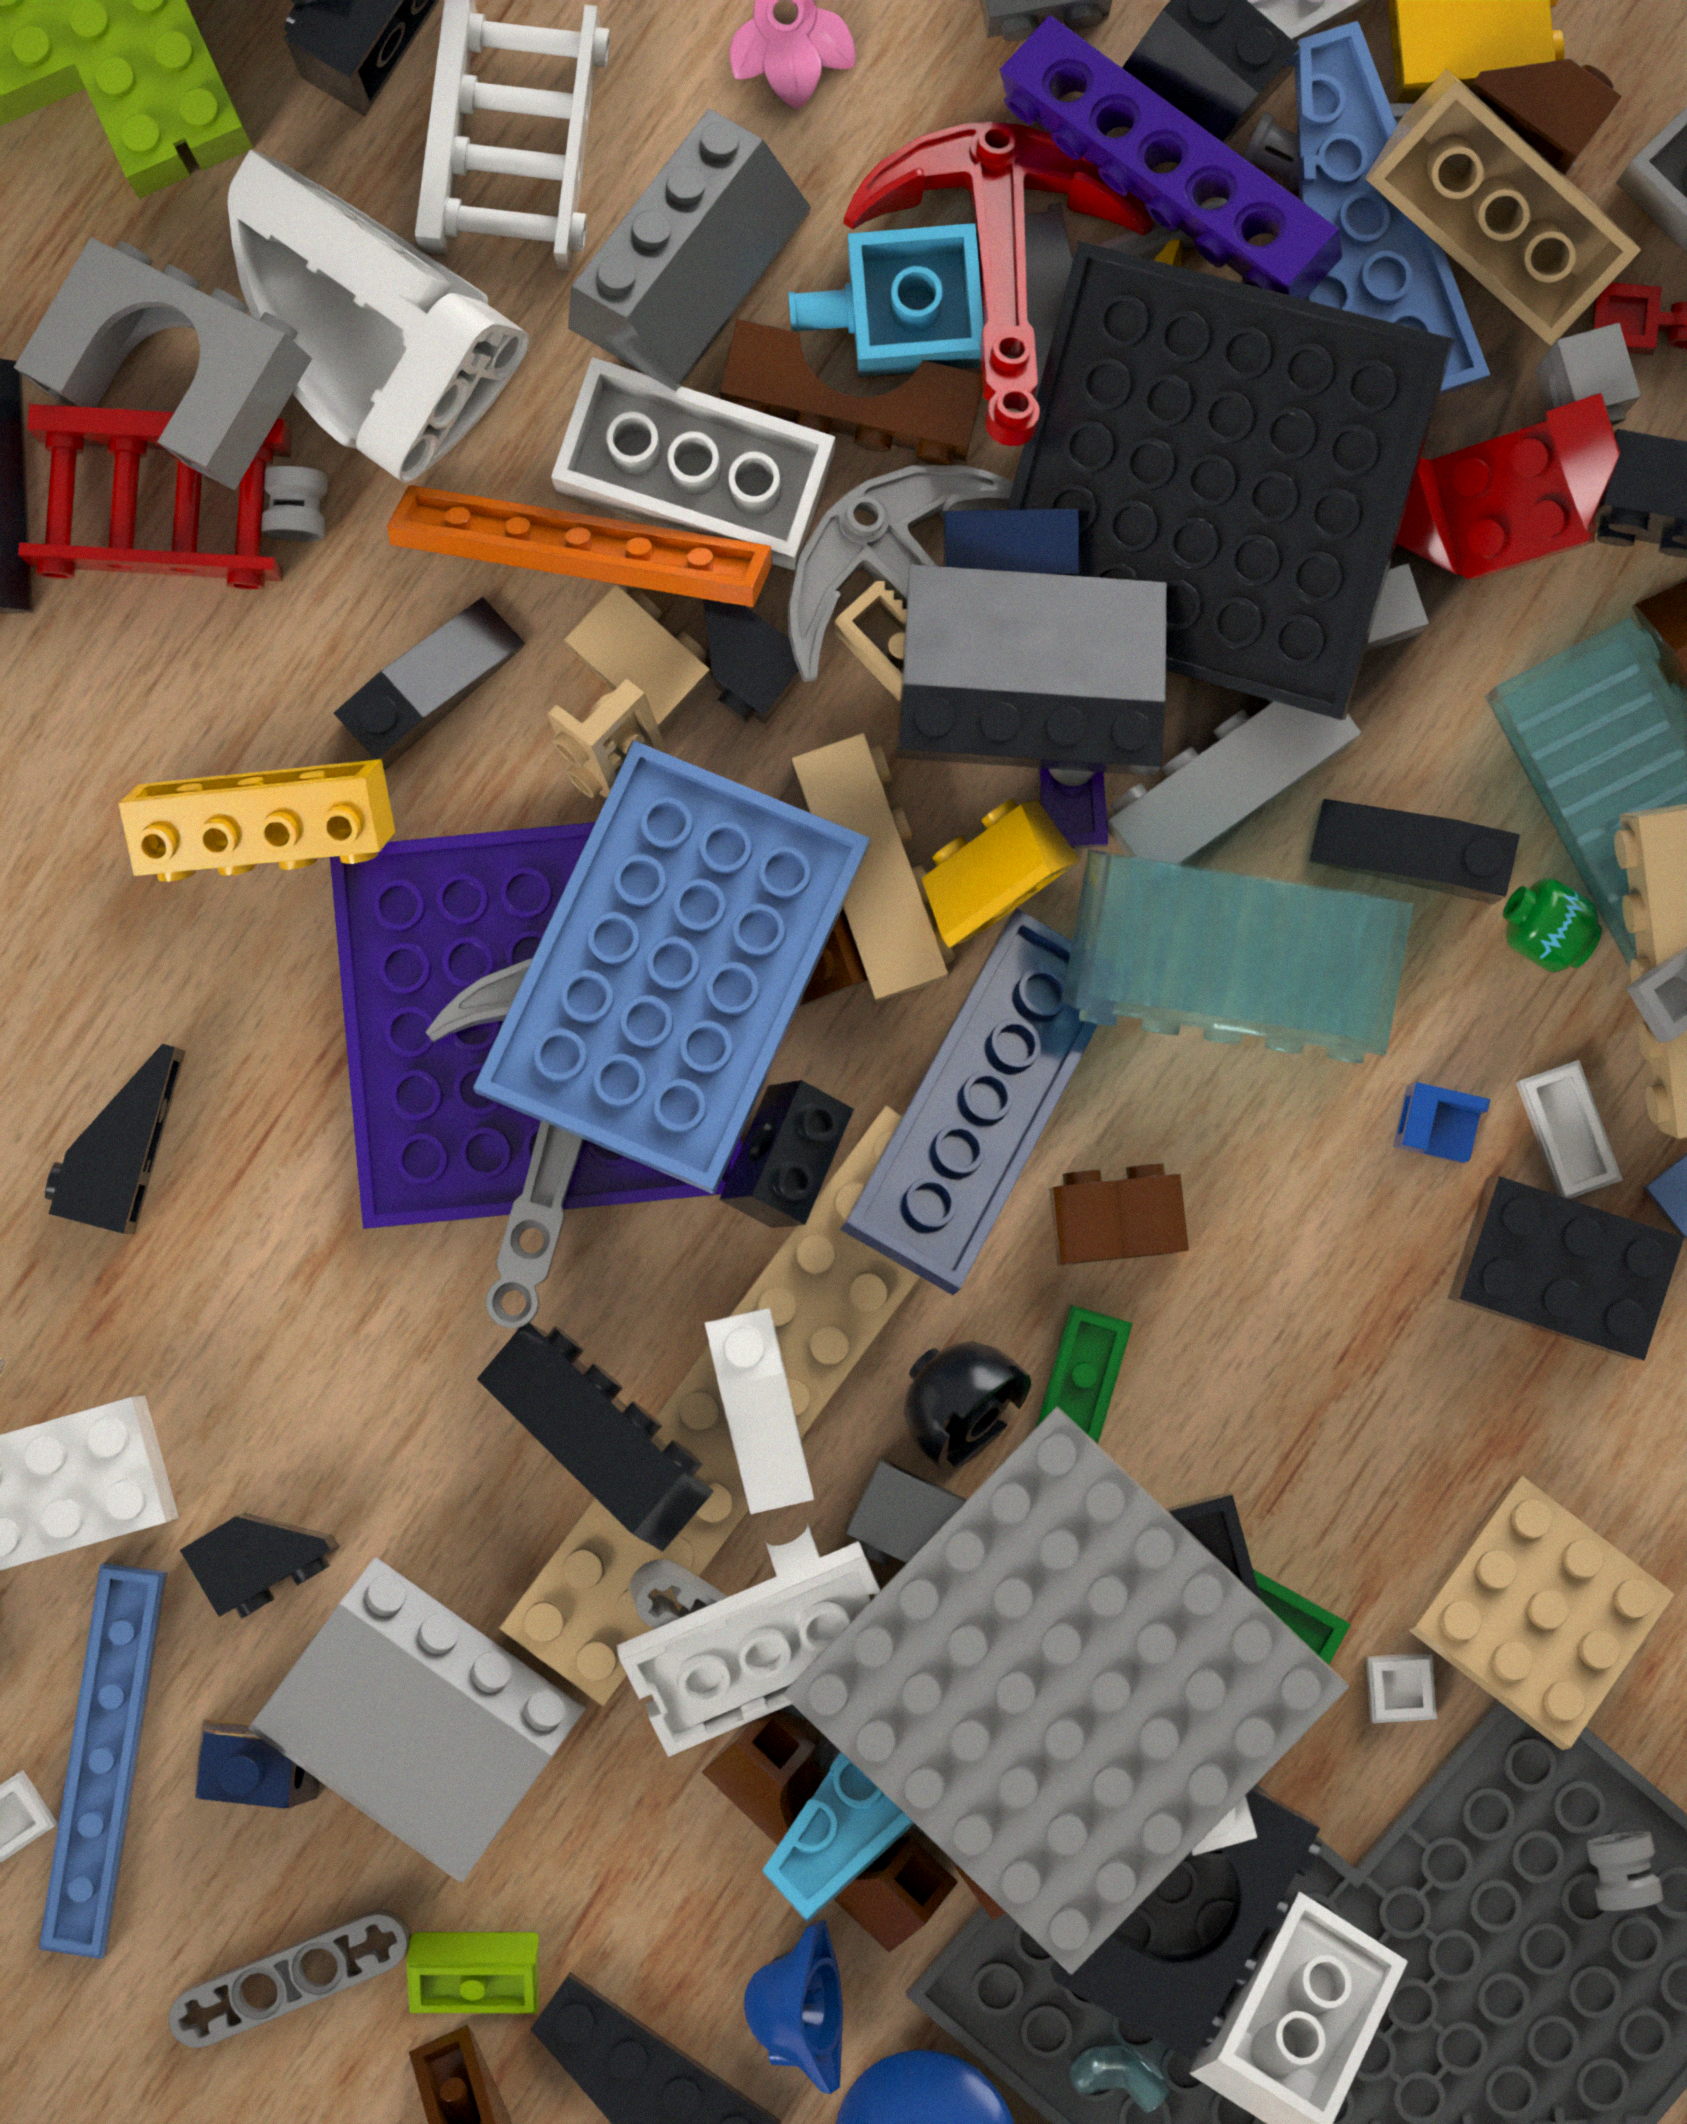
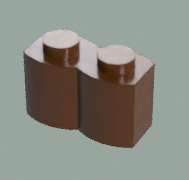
[1049,1163,1189,1265]

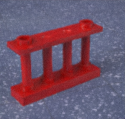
[18,404,292,590]

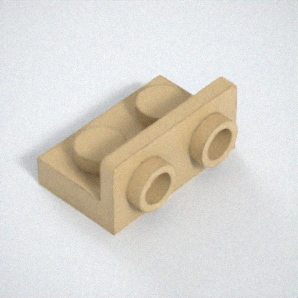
[547,679,669,799]

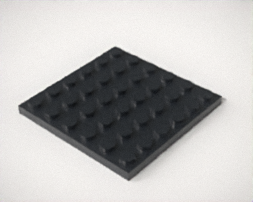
[1006,241,1455,720]

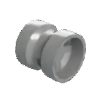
[261,466,329,542]
[1586,1831,1664,1911]

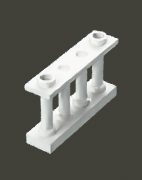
[415,0,610,270]

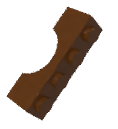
[720,318,983,465]
[702,1710,958,1952]

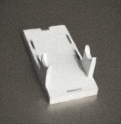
[616,1523,881,1757]

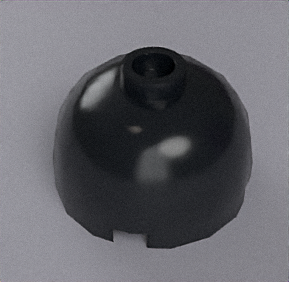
[904,1341,1032,1470]

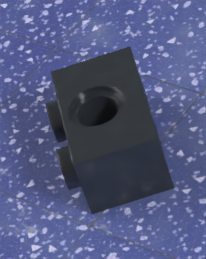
[719,1080,854,1228]

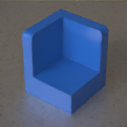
[1393,1082,1490,1163]

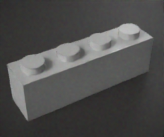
[1107,699,1362,888]

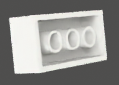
[551,357,835,571]
[0,1395,179,1570]

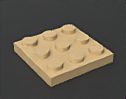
[1408,1475,1675,1750]

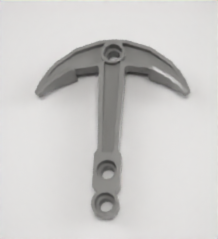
[787,465,1095,786]
[426,958,584,1329]

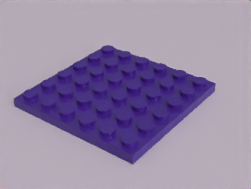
[330,822,742,1229]

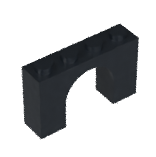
[1050,1786,1322,2060]

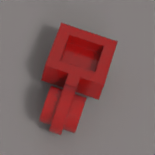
[1591,282,1687,355]

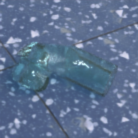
[1070,2046,1170,2113]

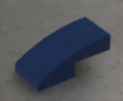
[944,509,1079,574]

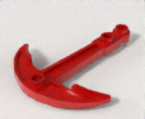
[843,122,1154,446]

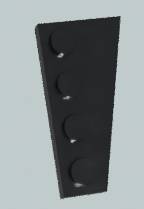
[531,1972,781,2124]

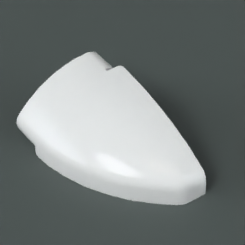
[227,149,530,483]

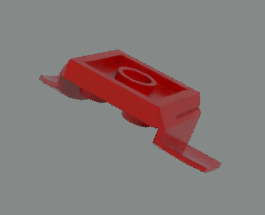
[1397,393,1620,580]

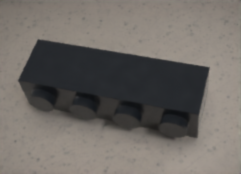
[477,1322,714,1552]

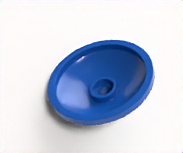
[836,2049,1014,2124]

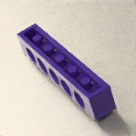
[999,15,1343,300]

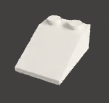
[1189,1891,1408,2124]

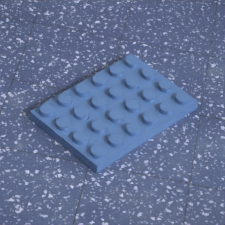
[473,740,871,1194]

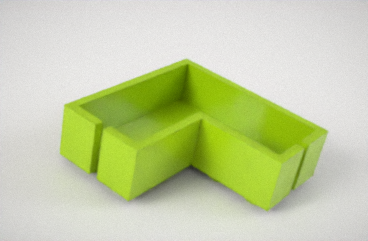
[0,0,254,199]

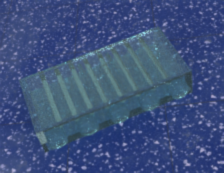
[1485,617,1687,969]
[1062,849,1414,1063]

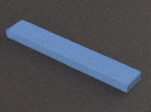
[39,1562,167,1959]

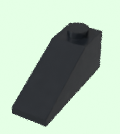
[333,597,526,771]
[1309,799,1520,904]
[45,1044,185,1235]

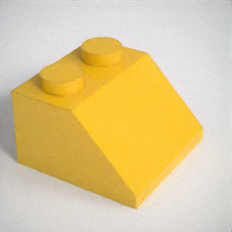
[921,798,1081,948]

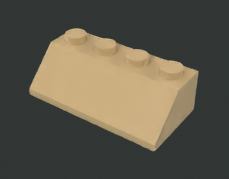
[1365,68,1641,346]

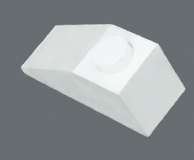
[705,1308,814,1514]

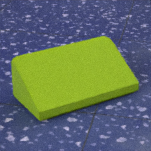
[406,1932,539,2014]

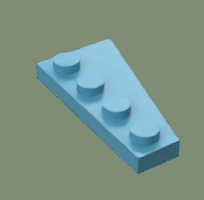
[762,1751,915,1923]

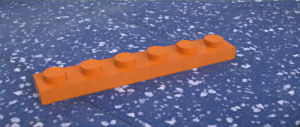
[387,485,772,607]

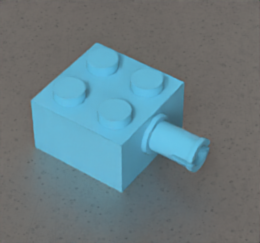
[788,223,984,378]

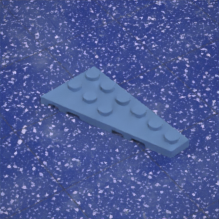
[1295,21,1490,396]

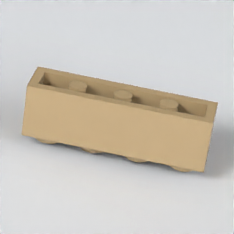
[791,733,955,1004]

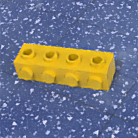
[118,759,396,882]

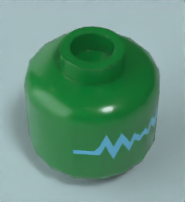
[1503,878,1602,973]

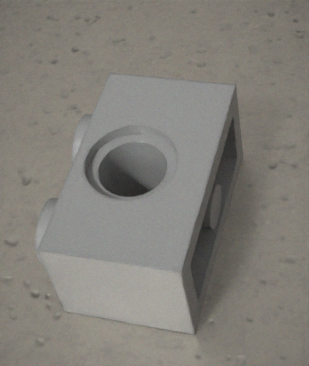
[1534,323,1641,426]

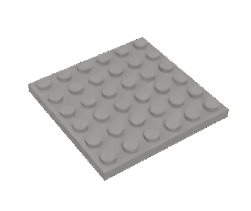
[782,1406,1349,1975]

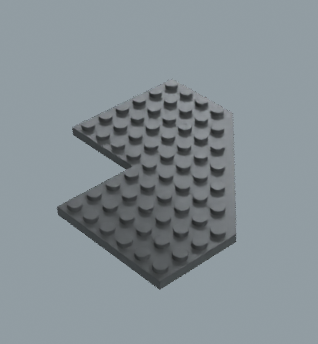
[906,1698,1687,2124]

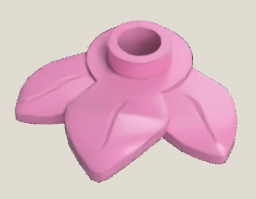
[730,0,856,109]

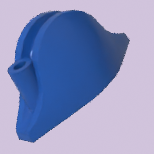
[744,1920,843,2094]

